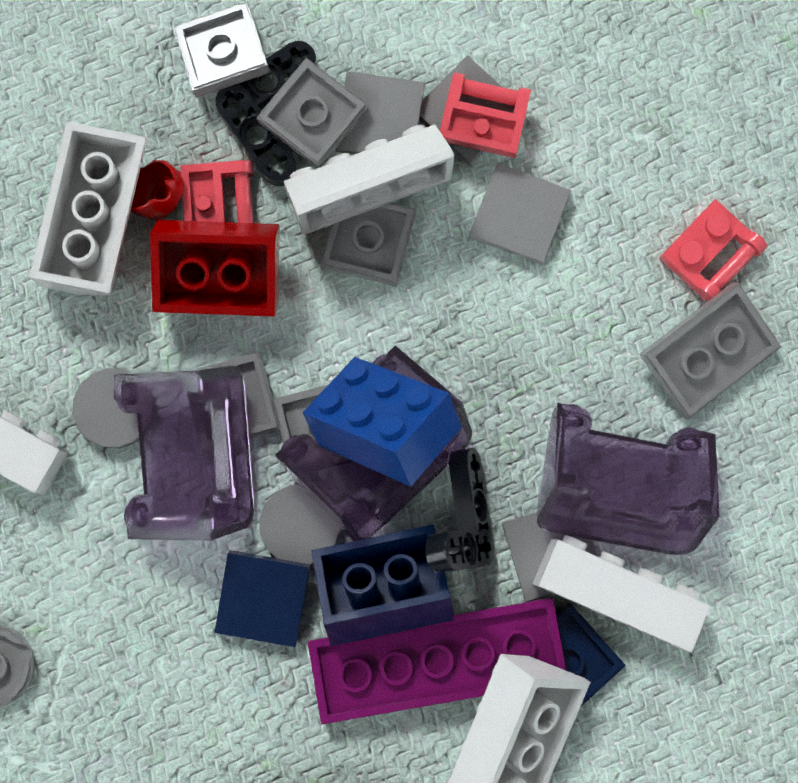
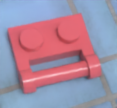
[440,72,531,158]
[180,160,254,223]
[659,199,768,301]

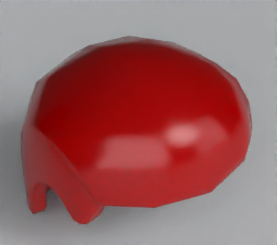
[130,160,184,220]

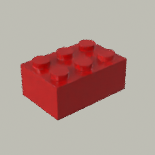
[150,220,280,317]

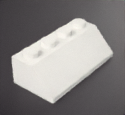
[29,121,147,295]
[284,124,454,235]
[447,654,590,783]

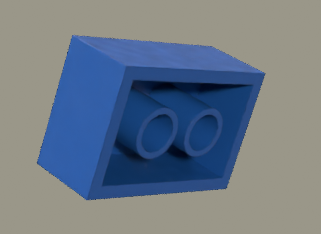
[303,357,462,487]

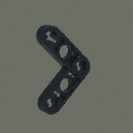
[216,41,317,186]
[425,448,494,573]

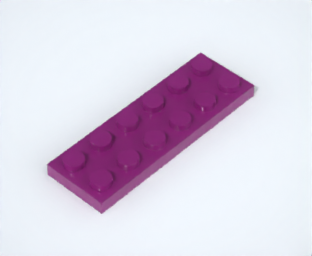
[307,597,566,725]

